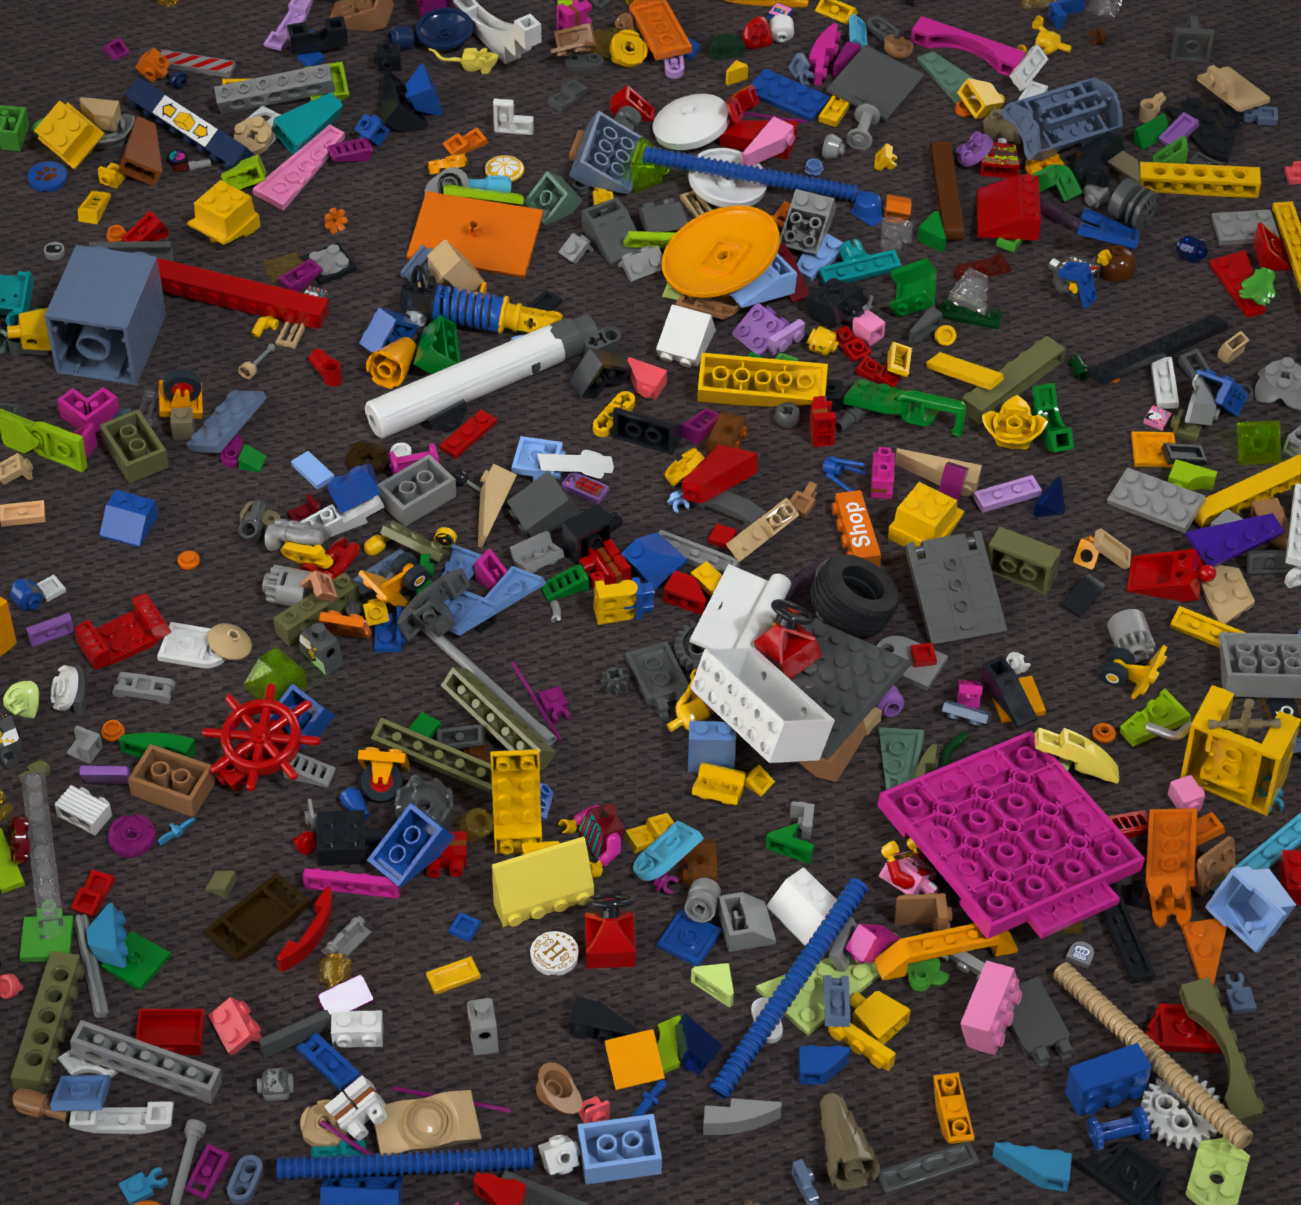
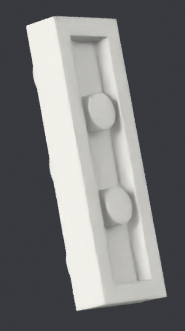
[1009,44,1048,91]
[1150,357,1179,409]

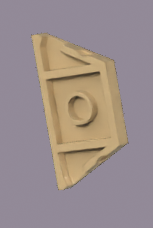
[1200,565,1255,624]

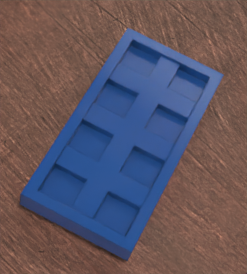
[750,69,831,122]

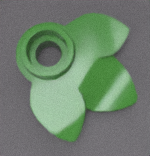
[906,958,950,992]

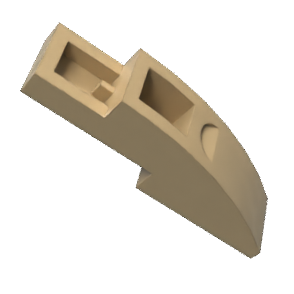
[726,498,799,562]

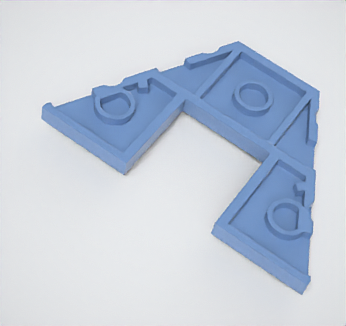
[441,544,546,635]

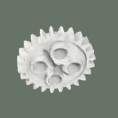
[1141,1073,1223,1150]

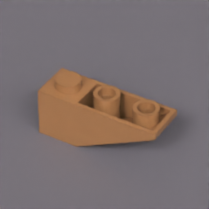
[1249,498,1290,550]

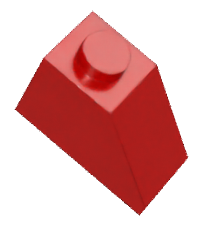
[610,85,655,122]
[663,570,706,615]

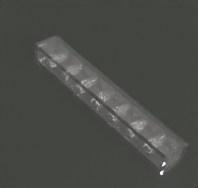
[21,772,65,939]

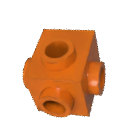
[135,47,170,82]

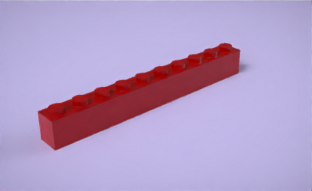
[157,258,329,329]

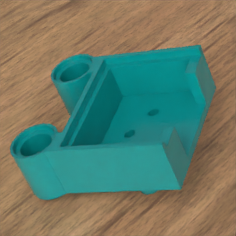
[0,271,35,326]

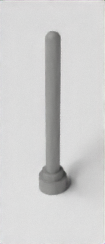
[169,1119,206,1205]

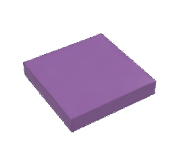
[80,766,131,784]

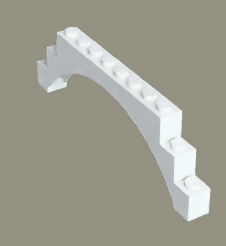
[446,0,541,64]

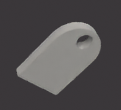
[877,636,948,691]

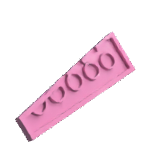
[253,125,345,211]

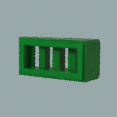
[540,564,589,602]

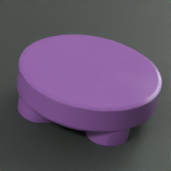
[955,131,993,167]

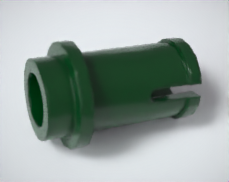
[1069,354,1089,380]

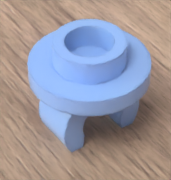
[667,491,690,514]

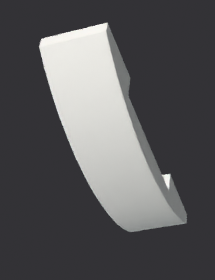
[69,1102,174,1134]

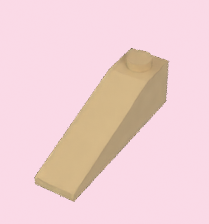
[895,448,982,496]
[478,464,516,548]

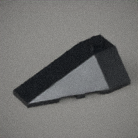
[381,69,428,132]

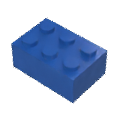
[1065,1043,1152,1116]

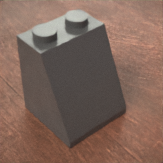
[507,471,580,537]

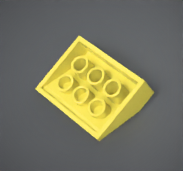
[492,837,594,927]

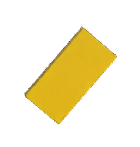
[426,956,481,995]

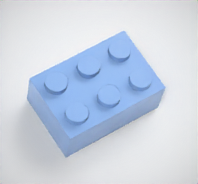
[578,1114,662,1185]

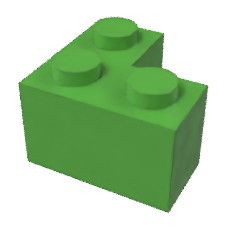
[0,105,29,151]

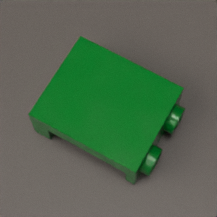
[889,258,937,317]

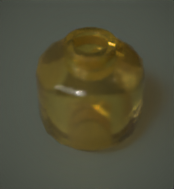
[459,808,494,842]
[319,953,352,988]

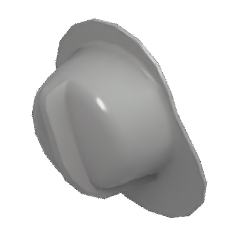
[424,167,469,197]

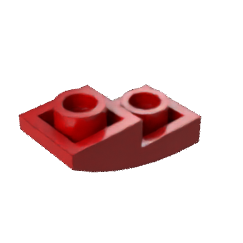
[834,325,871,362]
[854,355,902,388]

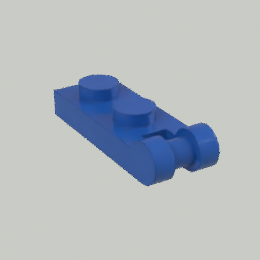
[295,1032,360,1092]

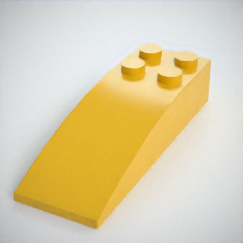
[697,353,828,406]

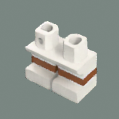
[324,1076,387,1141]

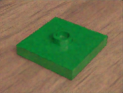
[101,931,171,991]

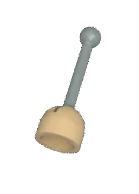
[238,344,276,380]

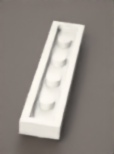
[1285,483,1301,567]

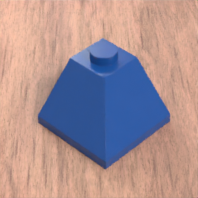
[405,63,444,116]
[621,532,688,590]

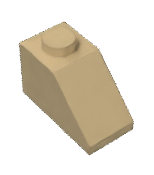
[80,97,121,132]

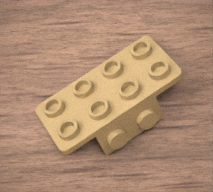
[1197,65,1270,112]

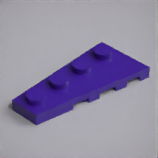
[1185,513,1284,568]

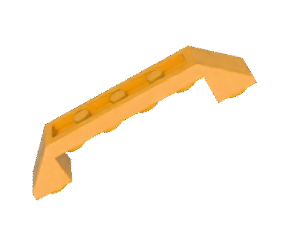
[874,923,1018,981]

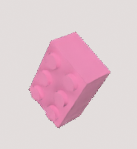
[960,961,1022,1055]

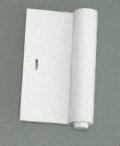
[689,564,791,649]

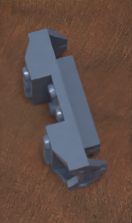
[1001,77,1123,161]

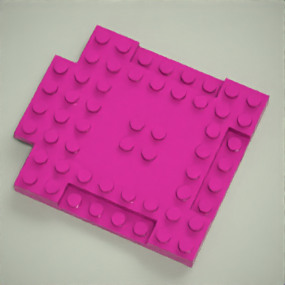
[877,730,1145,939]

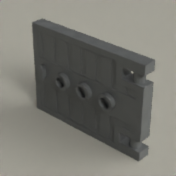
[904,530,1007,647]

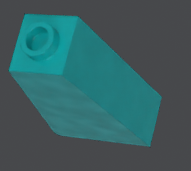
[272,92,343,155]

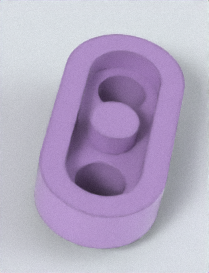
[664,55,684,79]

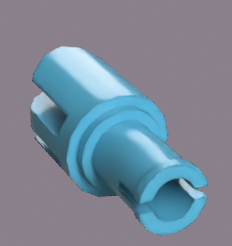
[468,175,512,193]

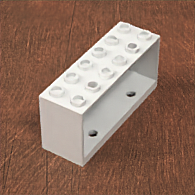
[690,648,835,763]

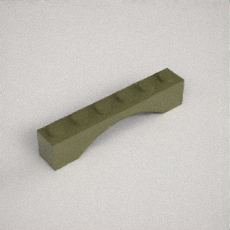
[1179,977,1265,1125]

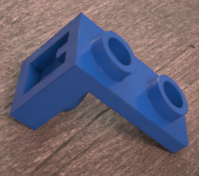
[1048,0,1086,30]
[1058,261,1097,308]

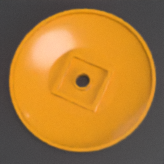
[662,205,780,298]

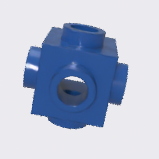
[354,113,390,147]

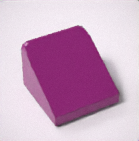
[102,37,131,61]

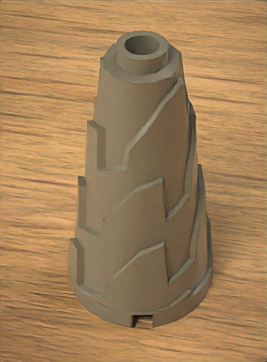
[820,1093,880,1190]

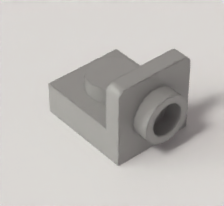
[790,802,815,840]

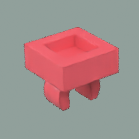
[1284,161,1301,185]

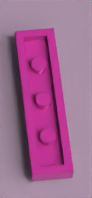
[303,868,401,899]

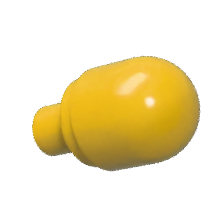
[363,534,390,556]

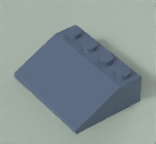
[569,111,648,194]

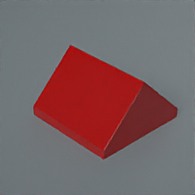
[1253,222,1292,271]

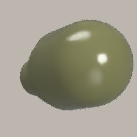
[18,760,51,783]

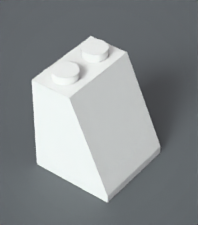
[656,305,716,368]

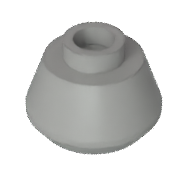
[822,133,845,160]

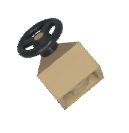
[411,239,484,294]

